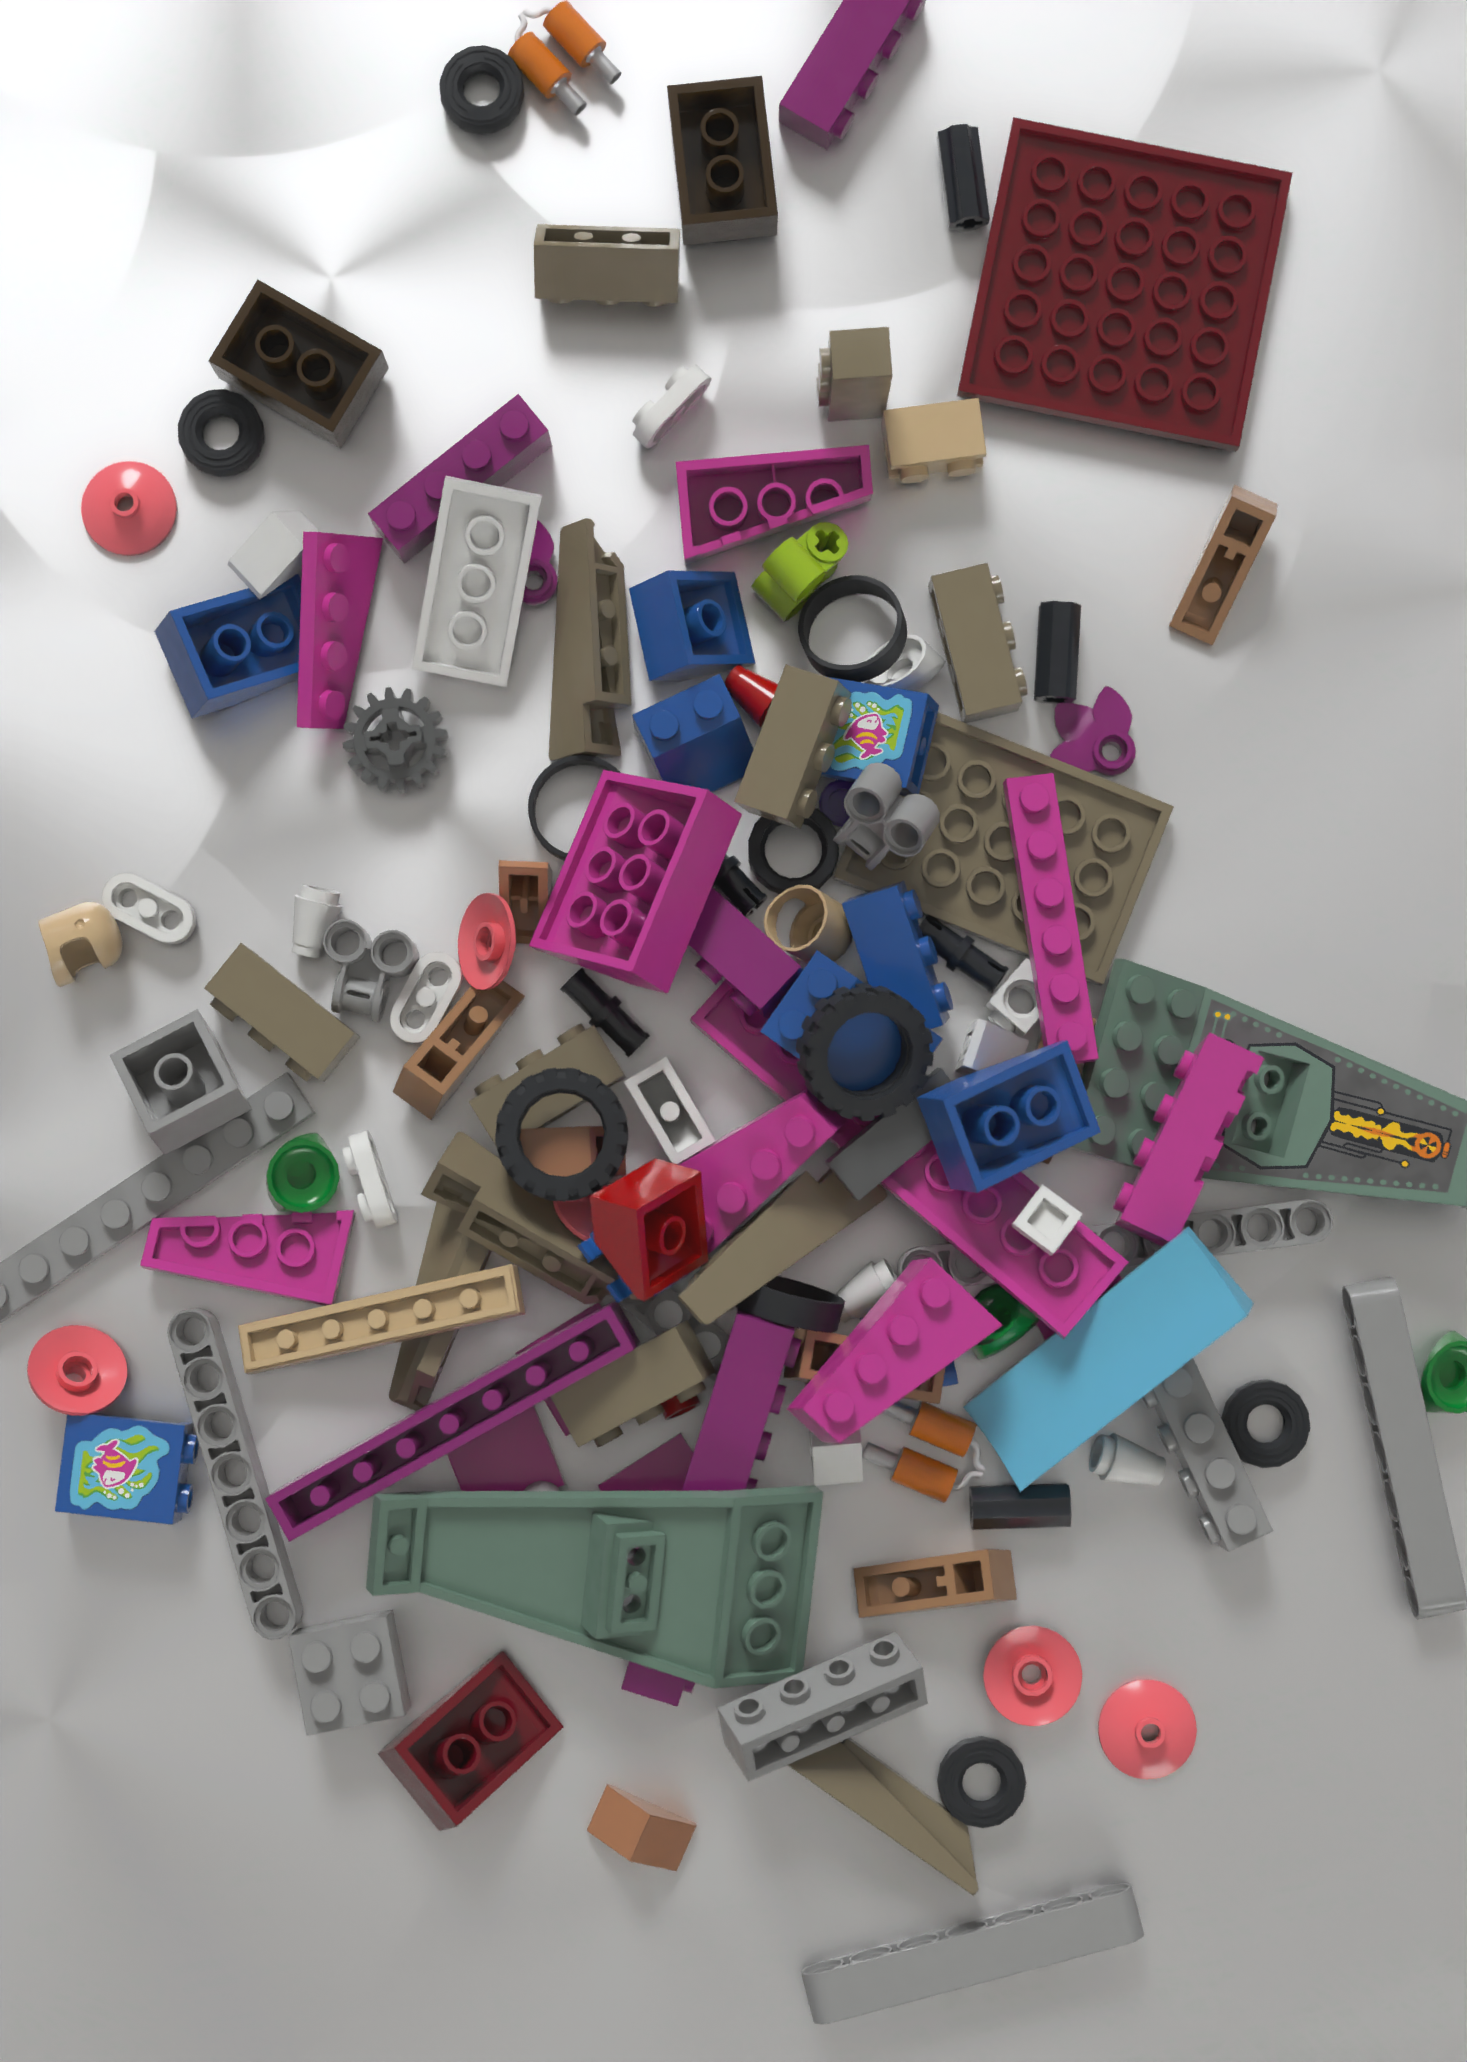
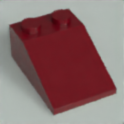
[378,1650,564,1831]

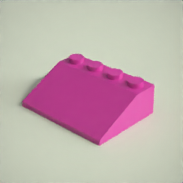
[529,770,742,994]

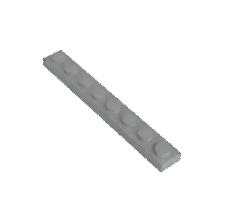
[0,1072,316,1323]

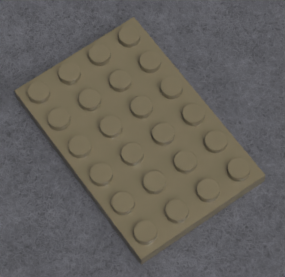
[833,712,1174,986]

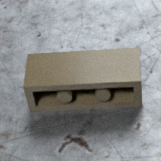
[533,224,680,307]
[816,327,893,422]
[928,563,1027,723]
[734,664,852,829]
[204,943,361,1082]
[469,1023,626,1148]
[550,1319,716,1448]

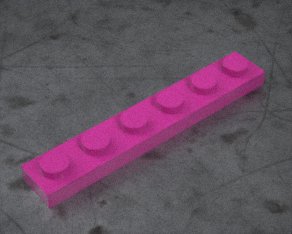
[1003,773,1099,1064]

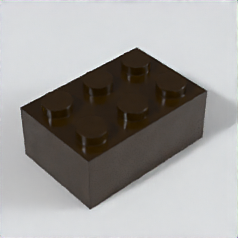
[667,75,778,245]
[208,279,389,448]

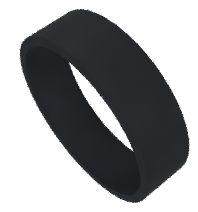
[798,575,907,682]
[528,755,621,861]
[735,1276,845,1333]

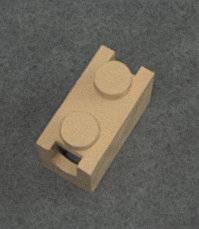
[881,398,987,483]

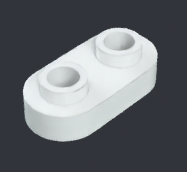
[632,365,711,449]
[102,873,196,945]
[390,952,463,1044]
[343,1130,397,1229]

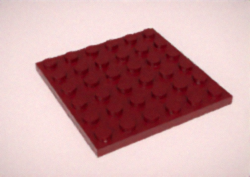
[957,117,1293,452]

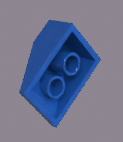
[154,574,302,719]
[760,950,943,1091]
[917,1040,1101,1193]

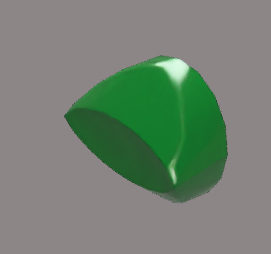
[266,1133,340,1213]
[971,1284,1040,1360]
[1420,1330,1467,1414]

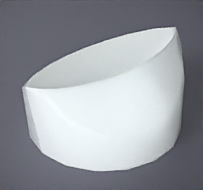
[865,635,946,692]

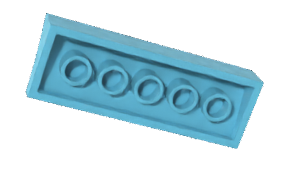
[963,1226,1254,1492]

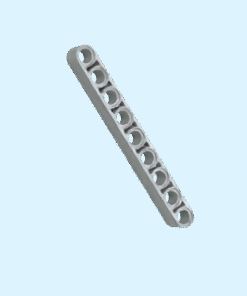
[897,1199,1333,1287]

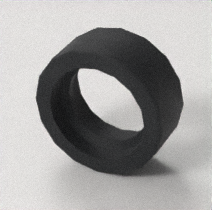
[748,808,839,894]

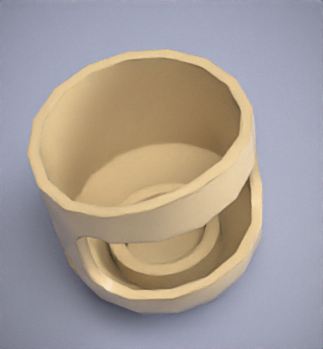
[763,885,853,964]
[38,902,123,987]

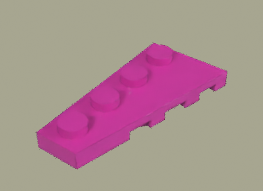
[297,532,384,729]
[140,1210,356,1306]

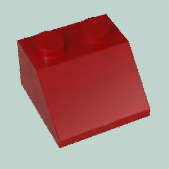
[590,1158,709,1301]

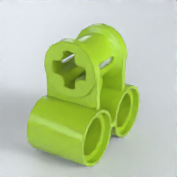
[751,522,849,622]

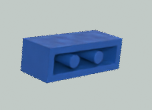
[842,881,953,1029]

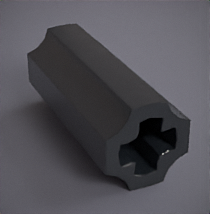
[937,124,990,232]
[1034,601,1081,704]
[969,1483,1072,1530]

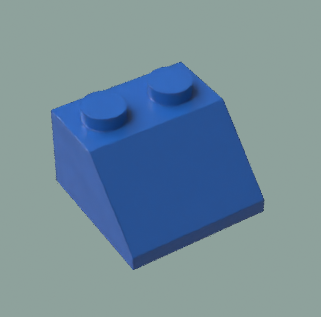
[629,570,756,681]
[632,674,754,793]

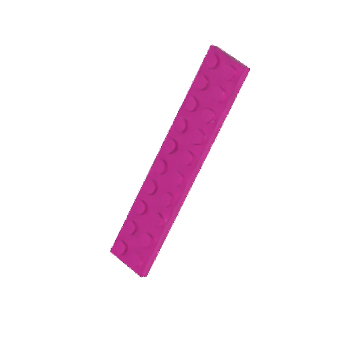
[690,981,1129,1340]

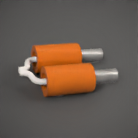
[508,0,622,116]
[862,1401,986,1503]

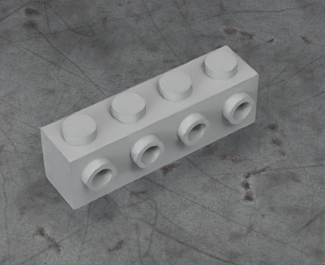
[1142,1359,1273,1552]
[717,1631,928,1782]

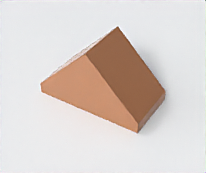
[498,860,553,944]
[587,1783,697,1871]

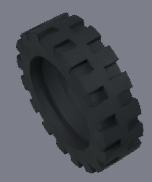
[796,983,934,1121]
[495,1068,628,1201]

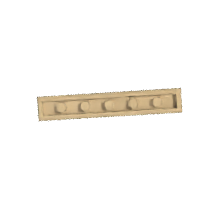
[238,1264,525,1375]

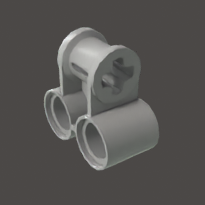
[833,763,940,871]
[323,919,419,1022]

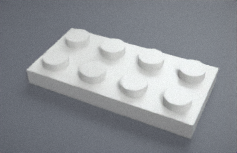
[411,476,542,687]

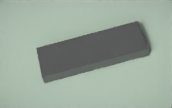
[825,1068,951,1201]

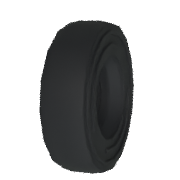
[439,45,524,134]
[177,389,264,477]
[1221,1379,1310,1468]
[937,1736,1026,1828]

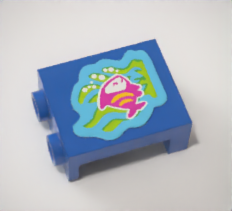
[821,677,939,796]
[55,1413,199,1525]

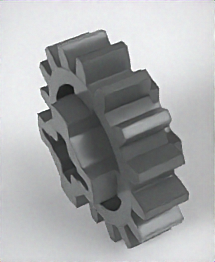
[342,687,449,794]

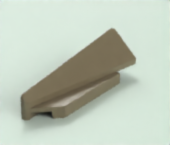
[549,518,631,761]
[421,1132,637,1304]
[677,1168,887,1325]
[389,1202,492,1411]
[788,1738,979,1896]

